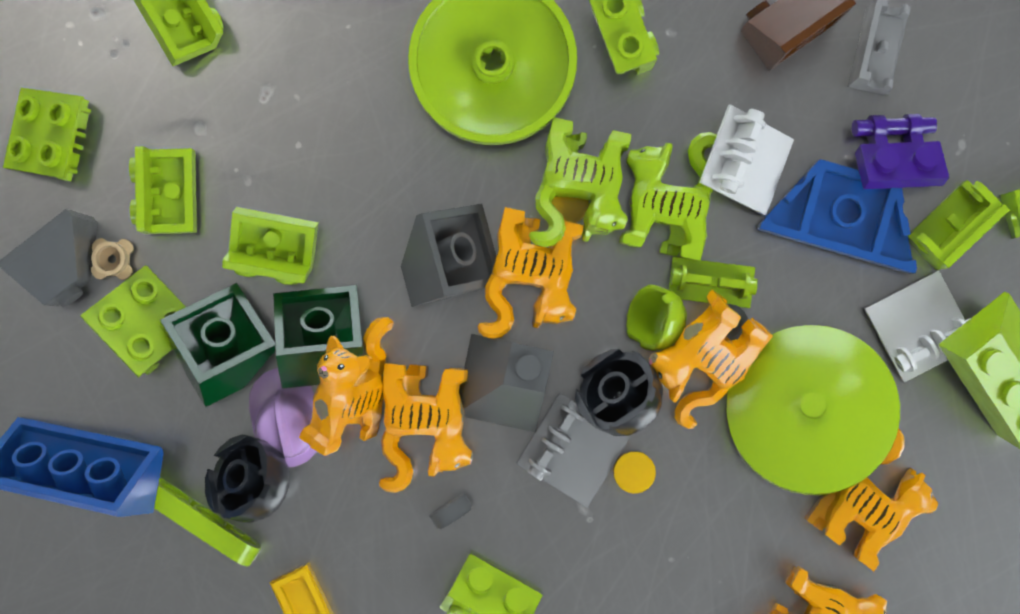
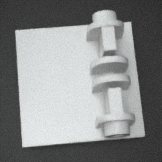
[699,104,794,216]
[865,270,971,383]

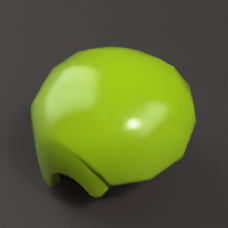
[626,284,687,352]

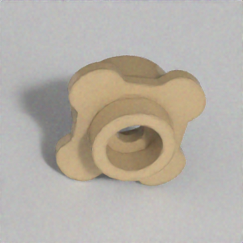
[91,238,134,280]

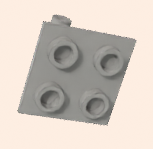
[516,393,631,508]

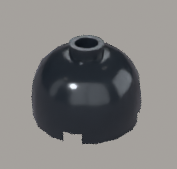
[575,349,663,436]
[205,434,290,523]

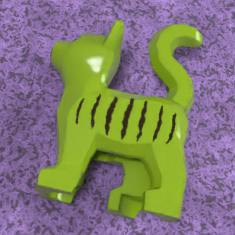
[529,117,631,247]
[619,132,717,261]

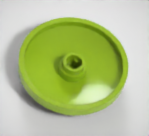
[408,0,577,145]
[726,325,900,495]

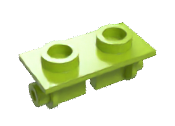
[668,257,758,308]

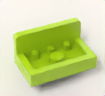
[134,0,223,66]
[589,0,659,75]
[129,146,197,234]
[222,207,319,285]
[440,553,543,614]

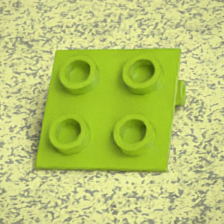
[3,87,92,182]
[80,265,186,378]

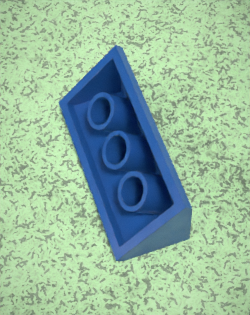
[0,417,164,517]

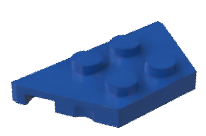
[757,159,917,274]

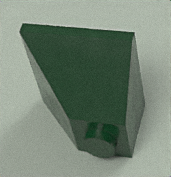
[160,283,275,407]
[273,285,363,389]

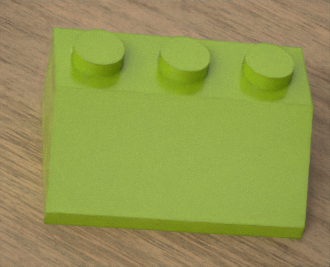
[938,291,1020,449]

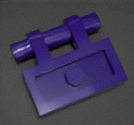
[851,113,950,189]

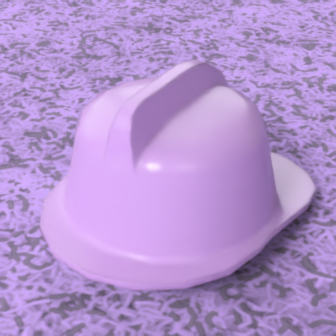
[249,368,317,467]

